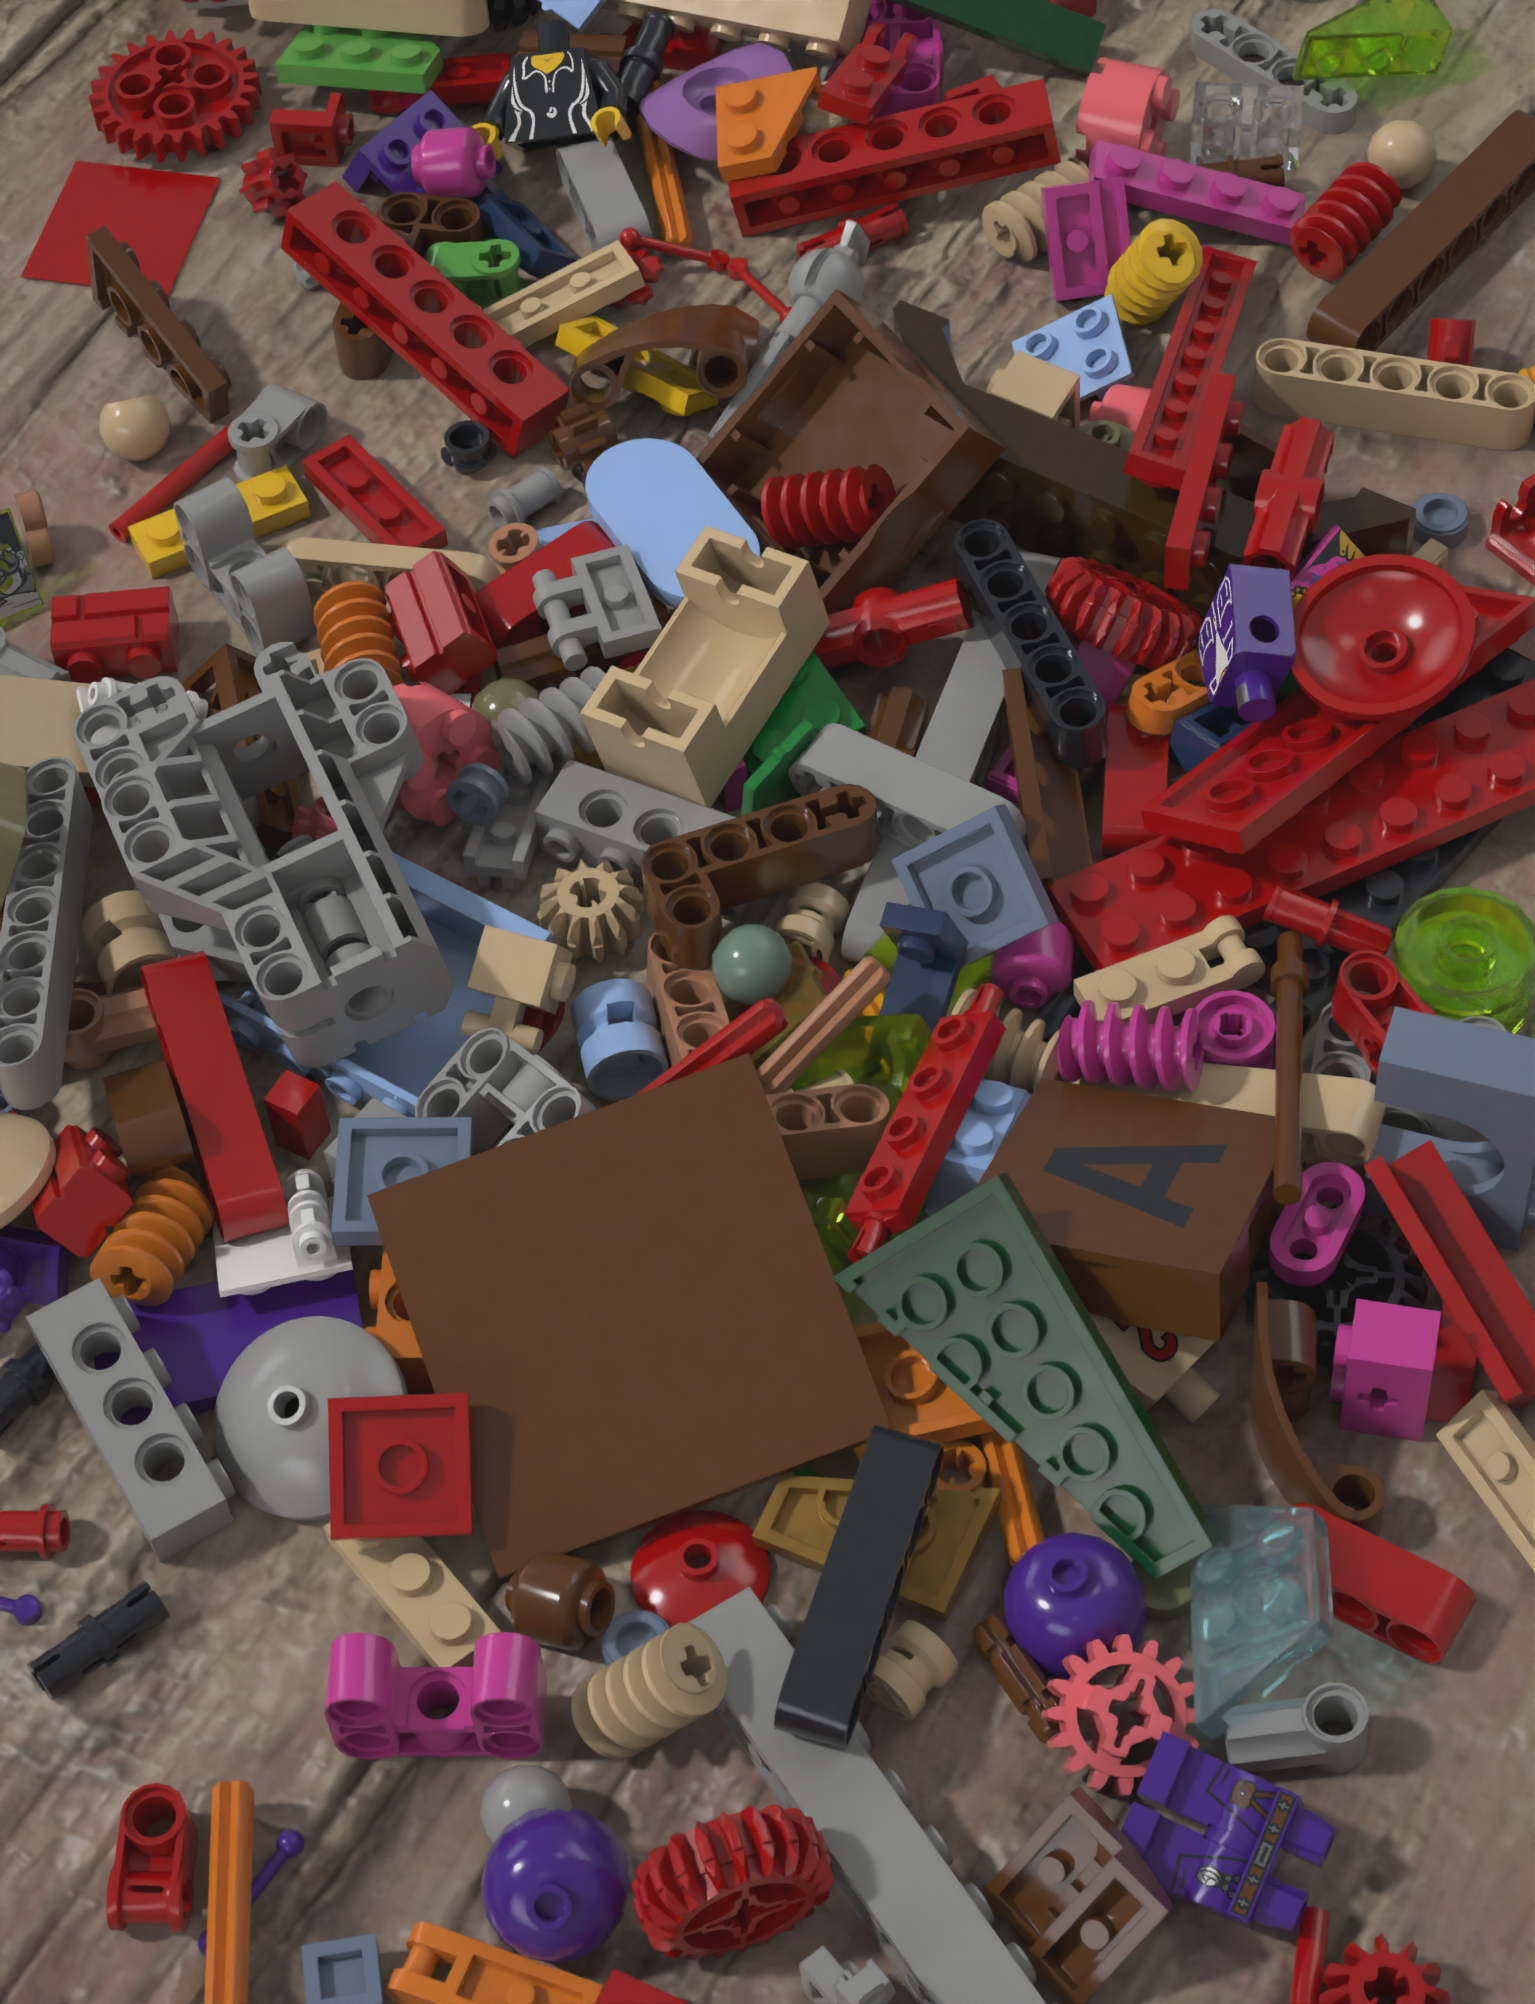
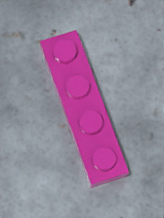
[1088,139,1305,246]

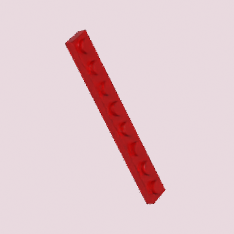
[1123,246,1257,490]

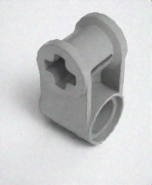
[228,383,327,483]

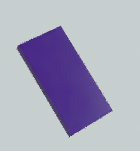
[94,1265,364,1425]

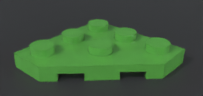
[275,24,443,94]

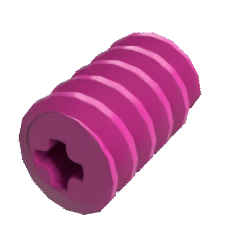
[1057,1000,1204,1093]

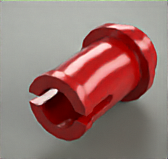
[0,1503,70,1559]

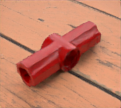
[1243,417,1335,580]
[813,578,974,670]

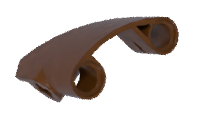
[1249,1282,1386,1536]

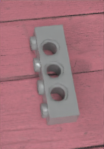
[534,759,782,924]
[26,1278,236,1563]

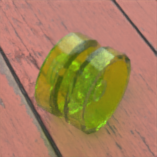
[1393,887,1535,1034]

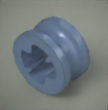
[446,763,509,825]

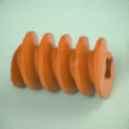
[313,580,404,686]
[90,1166,215,1306]

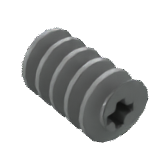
[489,666,606,786]

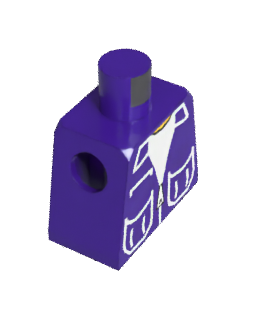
[1195,564,1296,722]

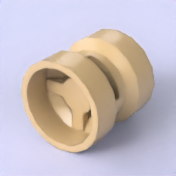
[774,881,851,963]
[867,1620,958,1723]

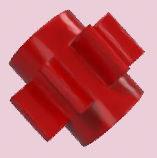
[239,147,308,219]

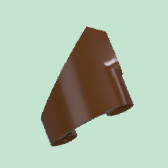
[569,304,759,412]

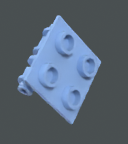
[1012,294,1134,402]

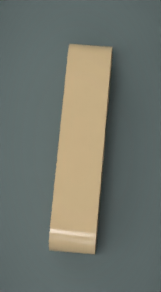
[248,0,490,37]
[1254,338,1535,451]
[1069,1062,1387,1167]

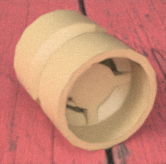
[81,890,177,994]

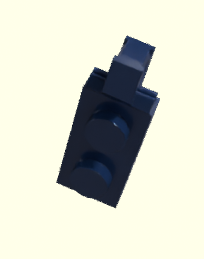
[467,178,578,279]

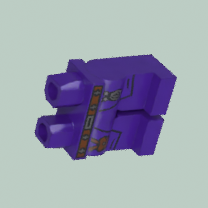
[1121,1731,1337,1933]

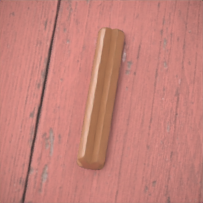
[756,956,892,1095]

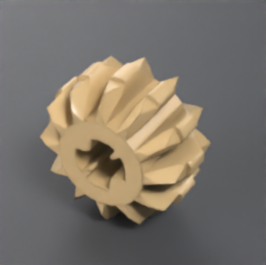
[537,858,644,966]

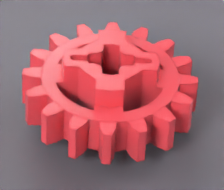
[1042,1634,1204,1796]

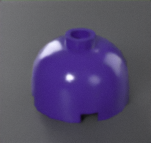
[1004,1532,1148,1680]
[481,1808,631,1964]

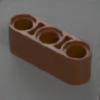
[103,1059,196,1178]

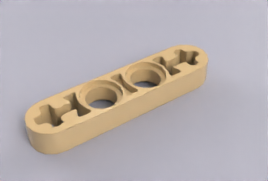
[279,537,499,602]

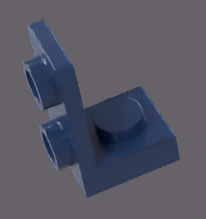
[871,902,969,1058]

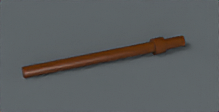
[1270,931,1310,1205]

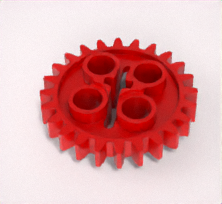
[89,29,262,163]

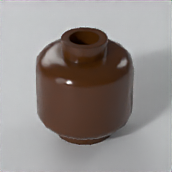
[505,1552,615,1650]

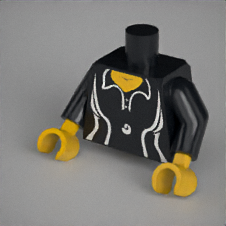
[471,20,631,160]

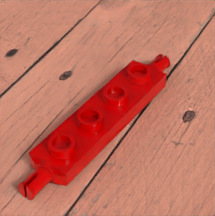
[843,983,1006,1264]

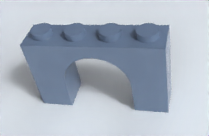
[1363,1006,1535,1252]

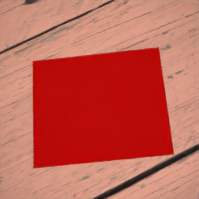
[20,161,221,296]

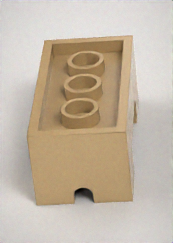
[580,525,830,808]

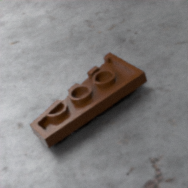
[86,226,232,424]

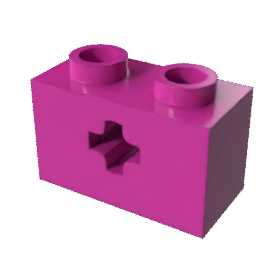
[1329,1299,1441,1442]

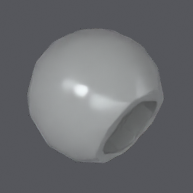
[480,1764,573,1843]

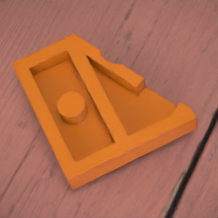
[715,66,822,182]

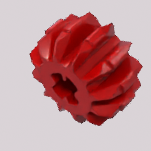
[1318,1933,1451,2004]

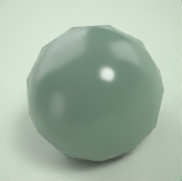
[712,924,792,1005]

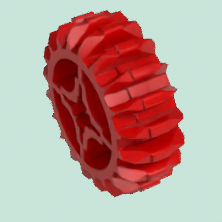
[1044,557,1203,670]
[631,1805,835,1961]

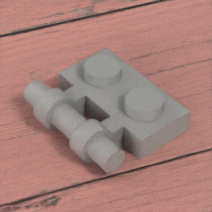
[532,544,662,671]

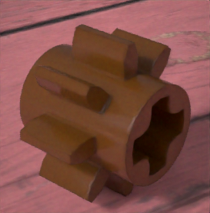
[548,402,618,479]

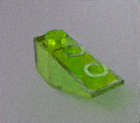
[1292,0,1453,80]

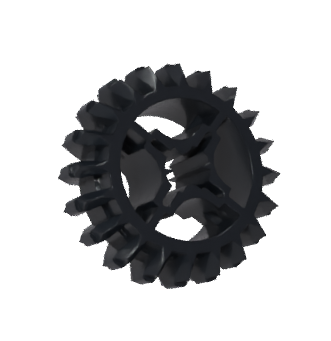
[1242,1203,1428,1377]

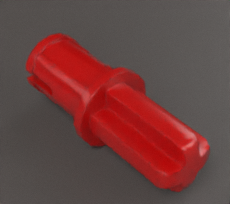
[1262,882,1393,956]

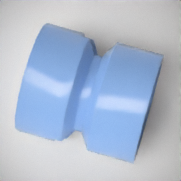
[570,979,669,1100]

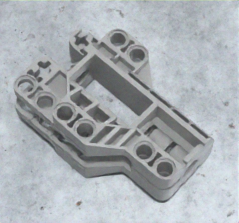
[73,642,455,1068]

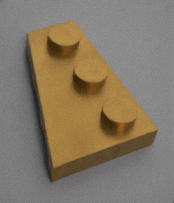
[752,1475,1002,1622]

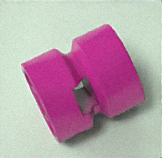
[1195,990,1276,1069]

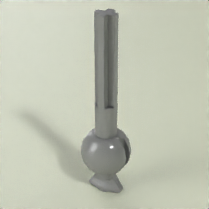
[707,219,870,443]

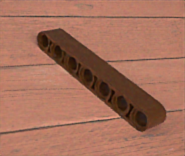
[1306,110,1535,352]

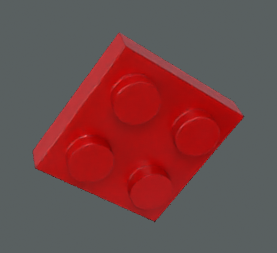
[328,1393,473,1541]

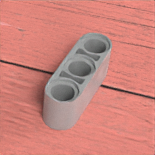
[556,136,654,254]

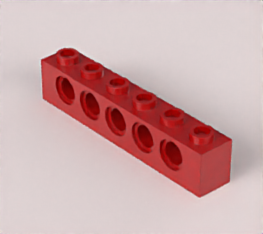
[728,78,1061,237]
[281,181,570,458]

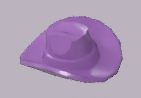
[639,42,793,161]

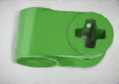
[424,239,527,309]

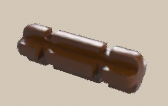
[972,1614,1060,1744]

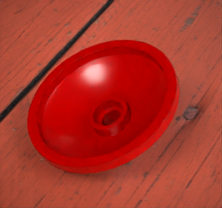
[1291,554,1476,721]

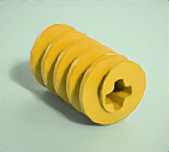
[1104,219,1203,325]

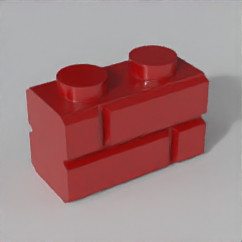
[384,551,498,695]
[50,586,179,684]
[31,1125,133,1258]

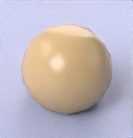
[1367,120,1437,189]
[99,395,170,461]

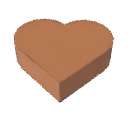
[15,490,56,568]

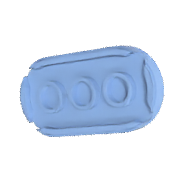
[585,438,761,608]

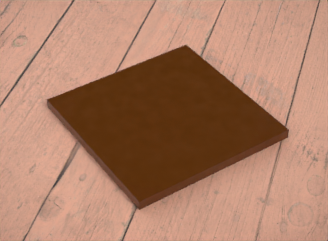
[367,1053,892,1581]

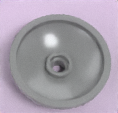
[213,1316,408,1521]

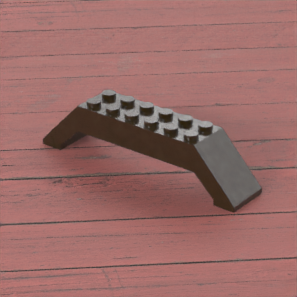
[893,300,1417,621]

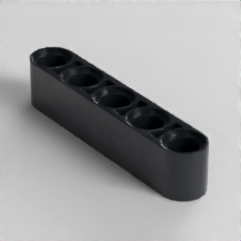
[954,519,1109,769]
[774,1425,944,1749]

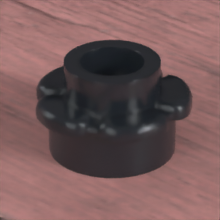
[441,420,497,473]

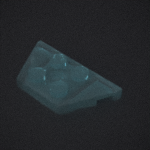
[1189,1504,1335,1739]

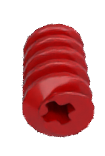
[1290,162,1403,281]
[761,464,896,549]

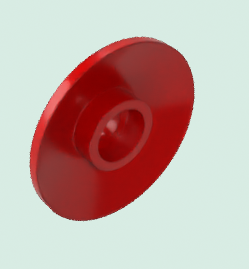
[630,1510,770,1628]

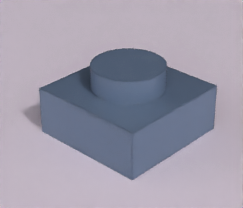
[301,1933,385,2004]

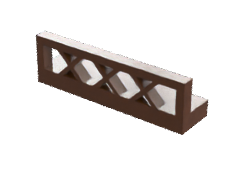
[181,643,301,850]
[1002,668,1093,893]

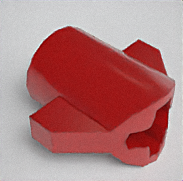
[1427,318,1476,367]

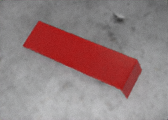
[1425,1301,1477,1423]

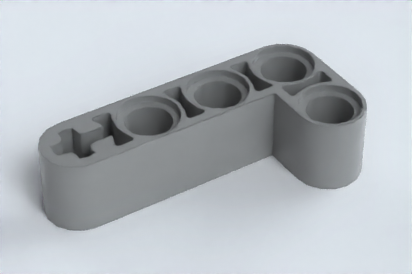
[788,723,1029,854]

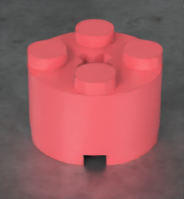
[1075,57,1180,168]
[393,681,501,826]

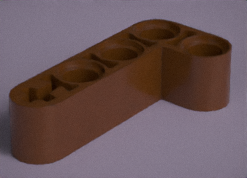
[332,192,485,381]
[641,784,878,970]

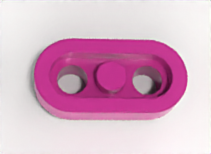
[1268,1162,1365,1286]

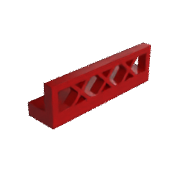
[1364,1140,1535,1411]

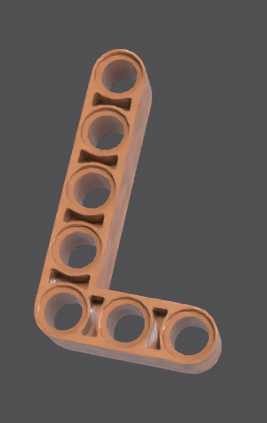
[646,932,890,1180]

